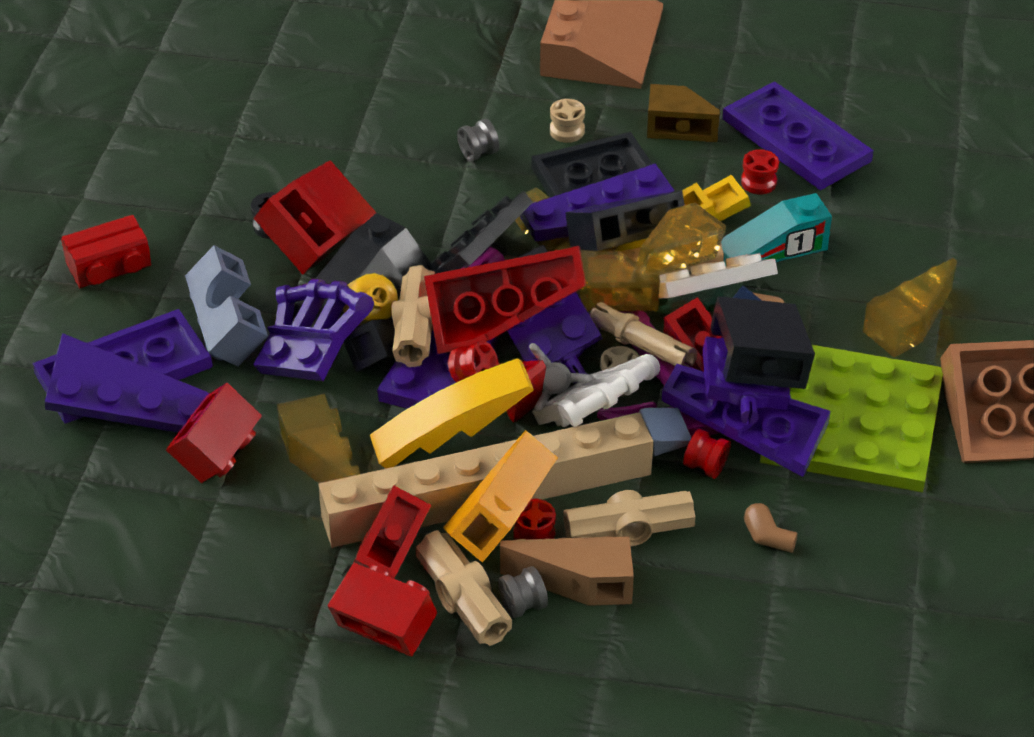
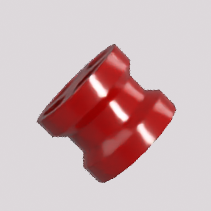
[741,149,779,195]
[448,341,499,383]
[683,429,731,479]
[513,498,556,540]

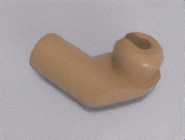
[744,503,798,553]

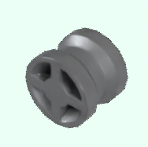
[457,119,499,161]
[498,566,548,618]

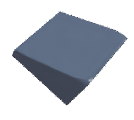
[639,408,691,456]

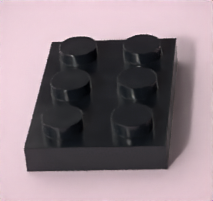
[531,132,652,197]
[428,191,533,274]

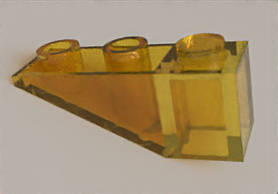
[863,258,957,358]
[277,394,360,483]

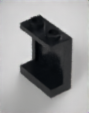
[710,296,815,389]

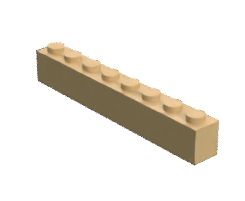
[319,412,653,548]

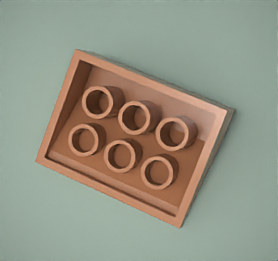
[540,0,663,89]
[940,340,1034,463]

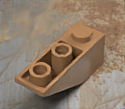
[500,536,634,606]

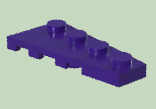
[661,364,831,477]

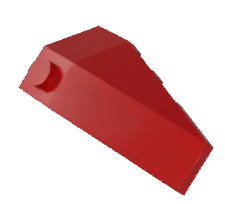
[424,246,587,354]

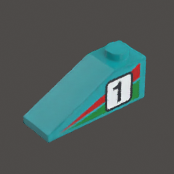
[721,193,832,266]

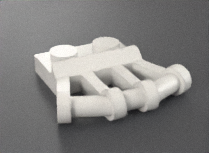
[532,354,660,428]

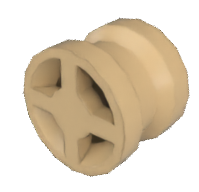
[550,99,585,143]

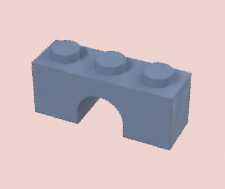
[185,245,268,366]

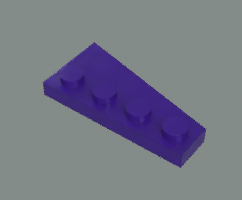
[520,164,688,242]
[45,333,210,433]

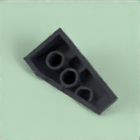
[292,213,433,327]

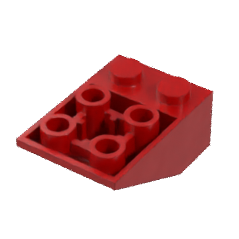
[253,160,377,275]

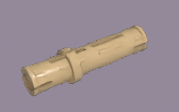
[590,302,697,367]

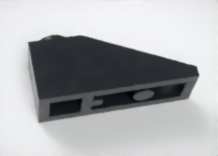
[565,191,688,251]

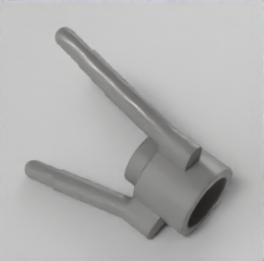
[529,343,593,412]

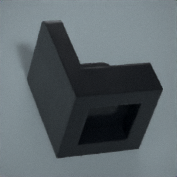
[343,318,395,372]

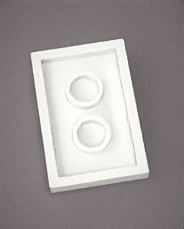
[644,253,778,299]

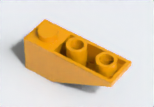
[443,430,558,563]

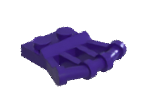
[253,279,374,381]

